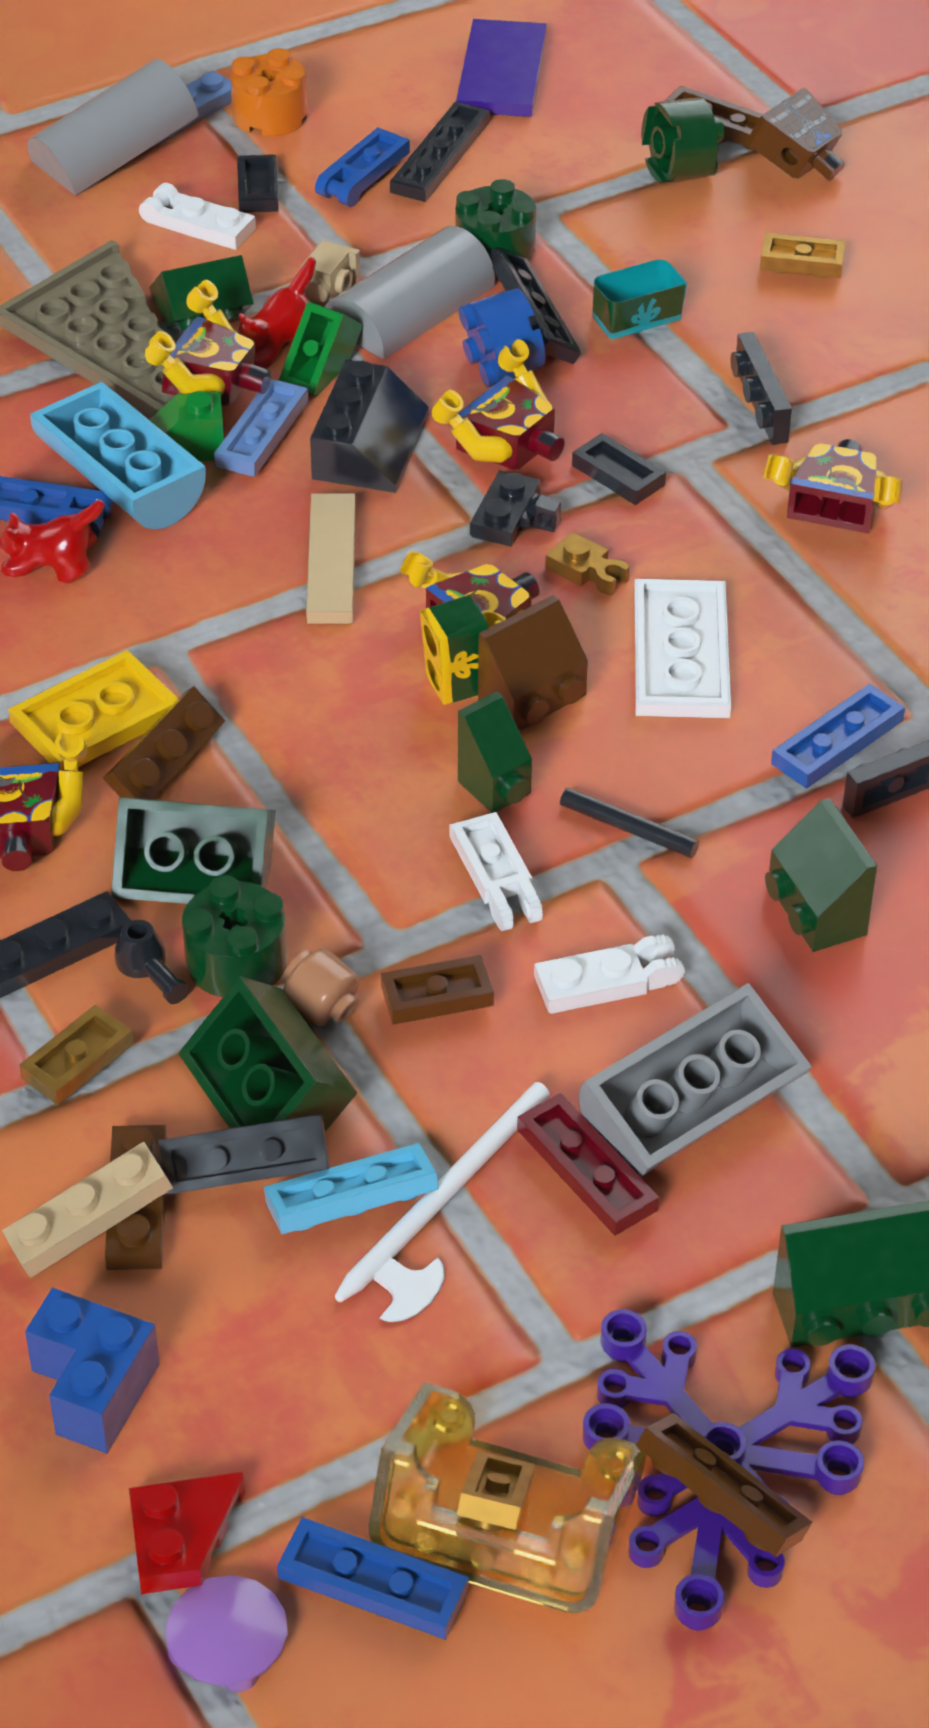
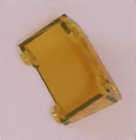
[368,1382,647,1613]

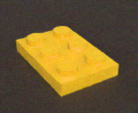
[8,650,178,771]

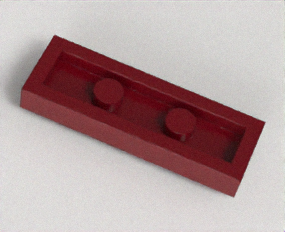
[517,1093,659,1236]

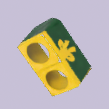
[420,595,489,705]

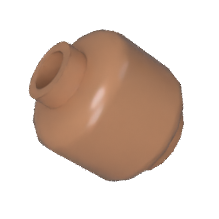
[282,949,359,1026]

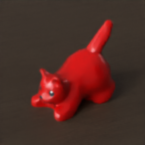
[238,257,316,368]
[0,500,105,583]

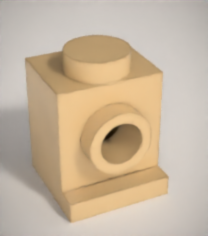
[301,240,360,306]

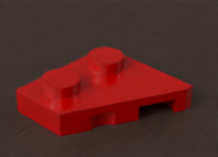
[129,1472,245,1595]

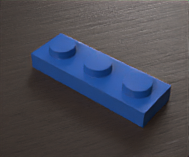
[771,684,905,789]
[277,1517,469,1640]

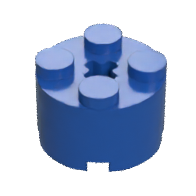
[458,288,545,387]

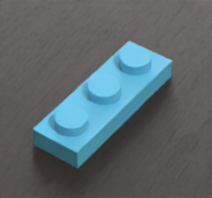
[264,1143,438,1234]

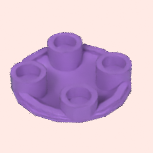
[165,1575,288,1692]

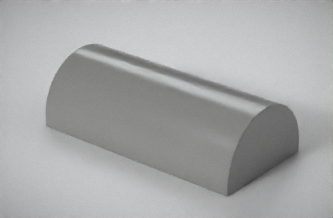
[27,59,199,196]
[325,226,495,360]
[579,983,812,1177]

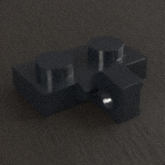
[470,470,561,547]

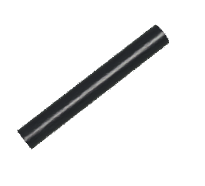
[560,787,699,858]

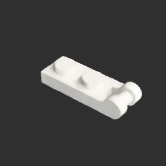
[139,183,256,250]

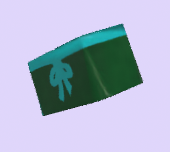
[592,260,687,340]

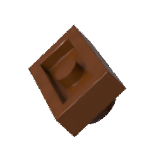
[381,955,494,1025]

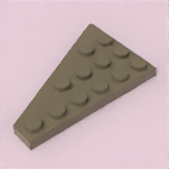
[0,240,174,418]

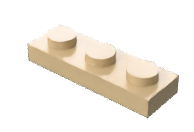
[2,1142,173,1278]

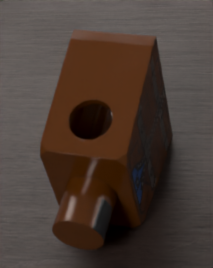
[746,87,845,181]

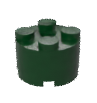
[641,97,724,182]
[455,179,536,273]
[182,875,287,997]

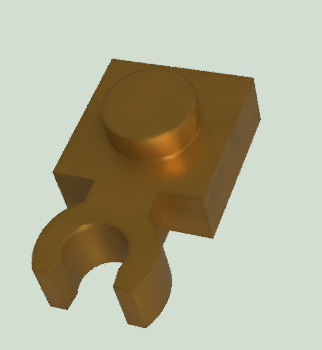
[545,532,629,595]

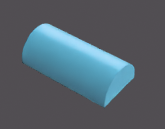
[30,382,206,529]

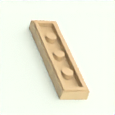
[306,493,356,624]

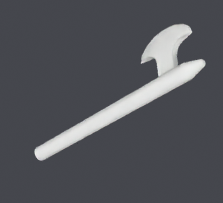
[335,1082,550,1322]

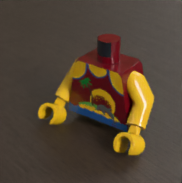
[145,280,271,406]
[432,339,565,470]
[763,439,902,534]
[400,551,540,628]
[0,733,88,871]

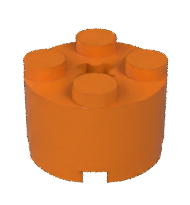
[230,48,309,136]

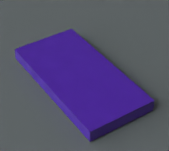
[456,19,547,117]

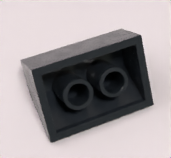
[310,360,429,493]

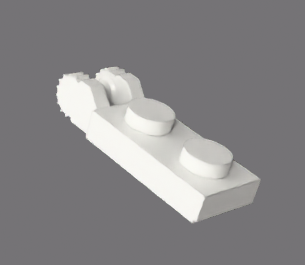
[449,812,543,931]
[534,934,685,1014]

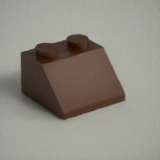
[478,595,588,731]

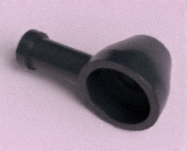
[115,920,189,1004]

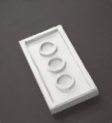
[634,579,731,718]

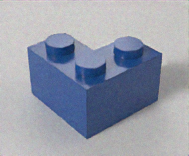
[25,1287,160,1454]

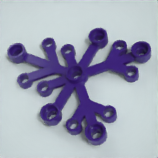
[582,1309,875,1631]

